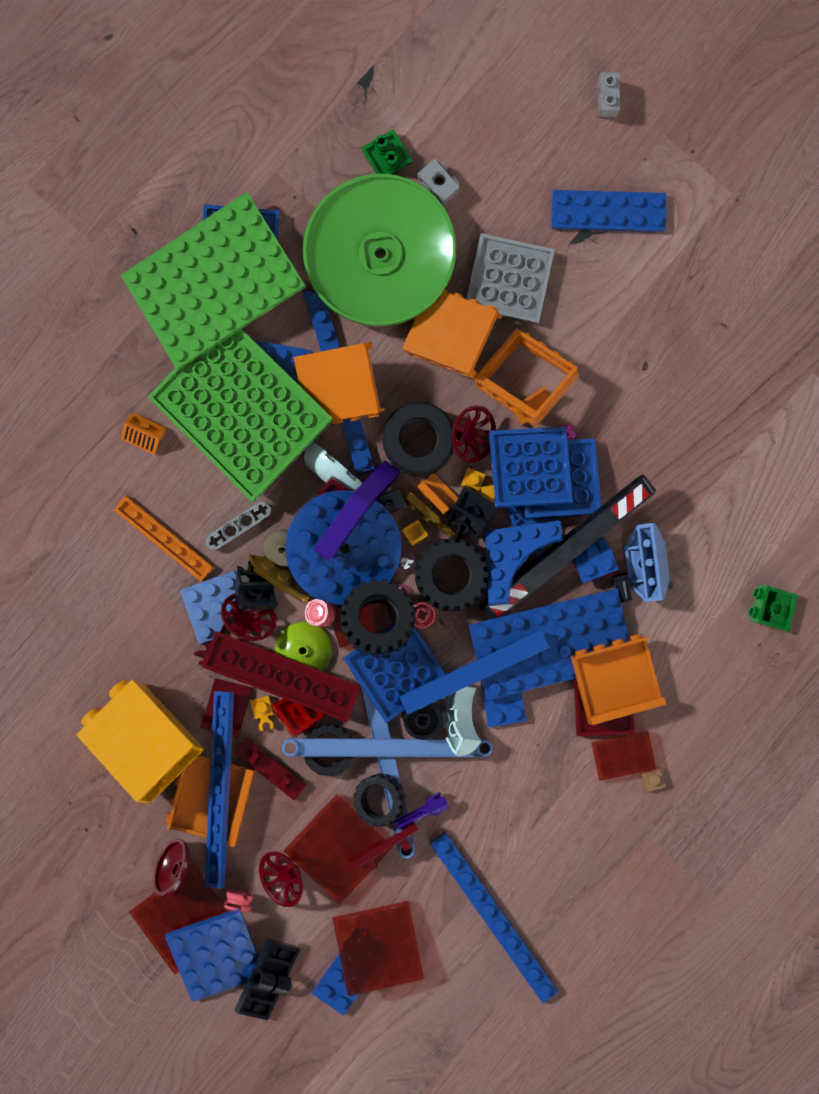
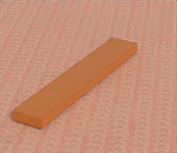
[113,495,215,582]

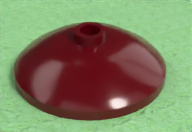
[153,838,190,897]

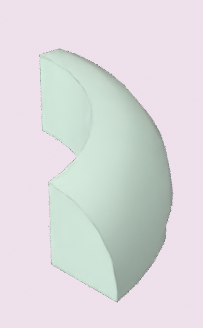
[304,442,362,491]
[442,685,481,756]

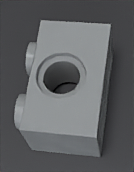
[598,72,620,117]
[417,159,460,206]

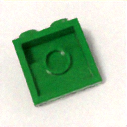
[748,584,798,632]

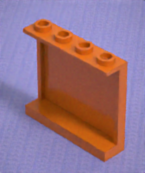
[402,290,502,379]
[294,342,385,424]
[570,634,666,725]
[165,755,255,847]

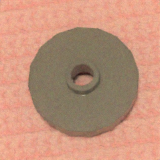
[264,529,288,566]

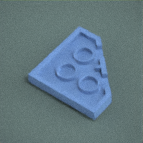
[180,571,236,644]

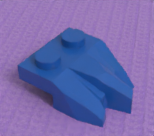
[573,536,619,583]

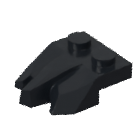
[448,485,496,541]
[235,561,278,610]

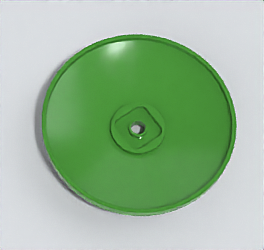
[303,174,456,326]

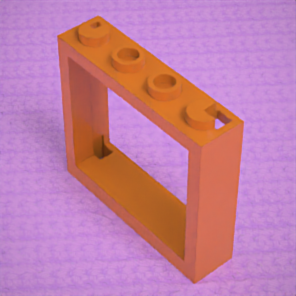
[474,328,579,427]

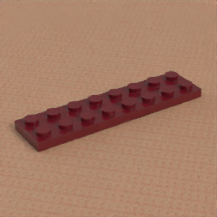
[202,631,361,723]

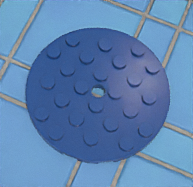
[285,490,401,605]

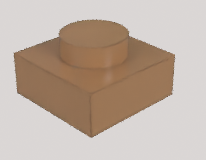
[641,767,666,792]

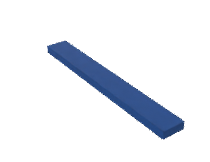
[399,630,549,714]

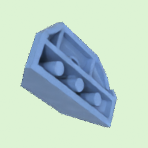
[624,523,670,602]

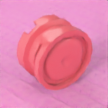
[305,599,336,627]
[413,602,436,629]
[224,890,253,912]

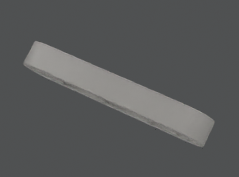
[206,501,272,550]

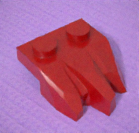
[272,699,324,738]

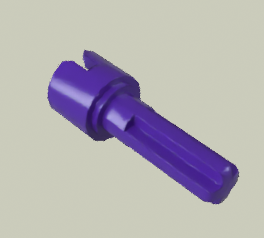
[395,792,449,830]

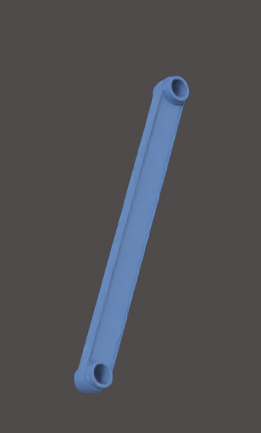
[361,687,415,859]
[282,738,493,757]

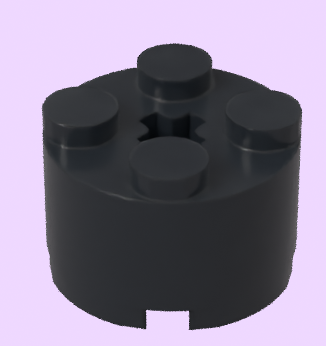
[403,703,442,740]

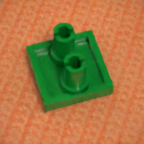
[361,129,413,175]

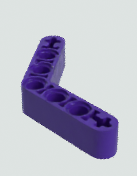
[314,460,401,562]

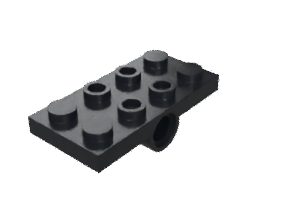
[234,938,301,1021]

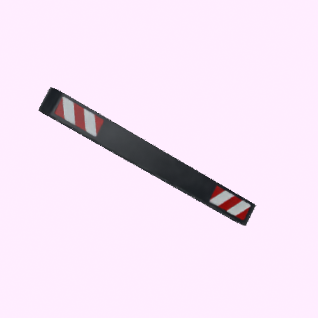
[480,475,656,619]

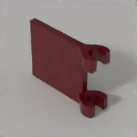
[200,678,252,738]

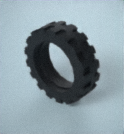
[304,724,353,776]
[353,773,406,827]

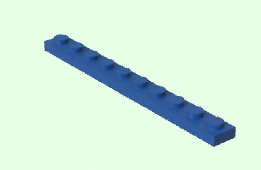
[304,290,375,474]
[205,691,234,889]
[430,832,558,1003]

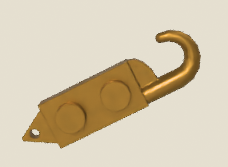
[397,486,458,539]
[248,554,314,602]

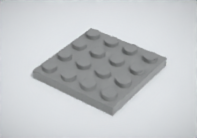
[466,233,555,324]

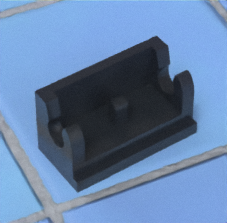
[379,489,406,514]

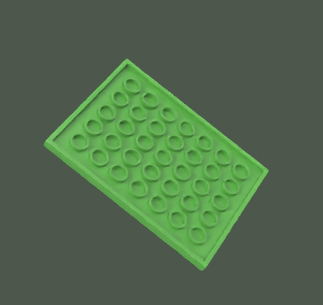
[121,192,306,370]
[148,329,334,503]

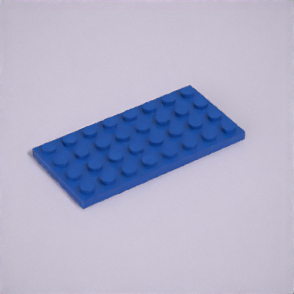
[468,588,630,700]

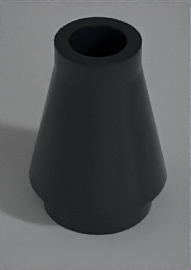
[612,573,632,602]

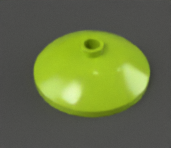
[275,622,333,672]

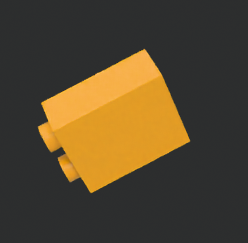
[76,679,204,805]

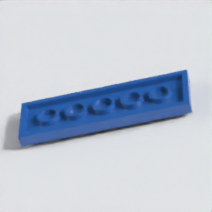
[551,190,666,232]

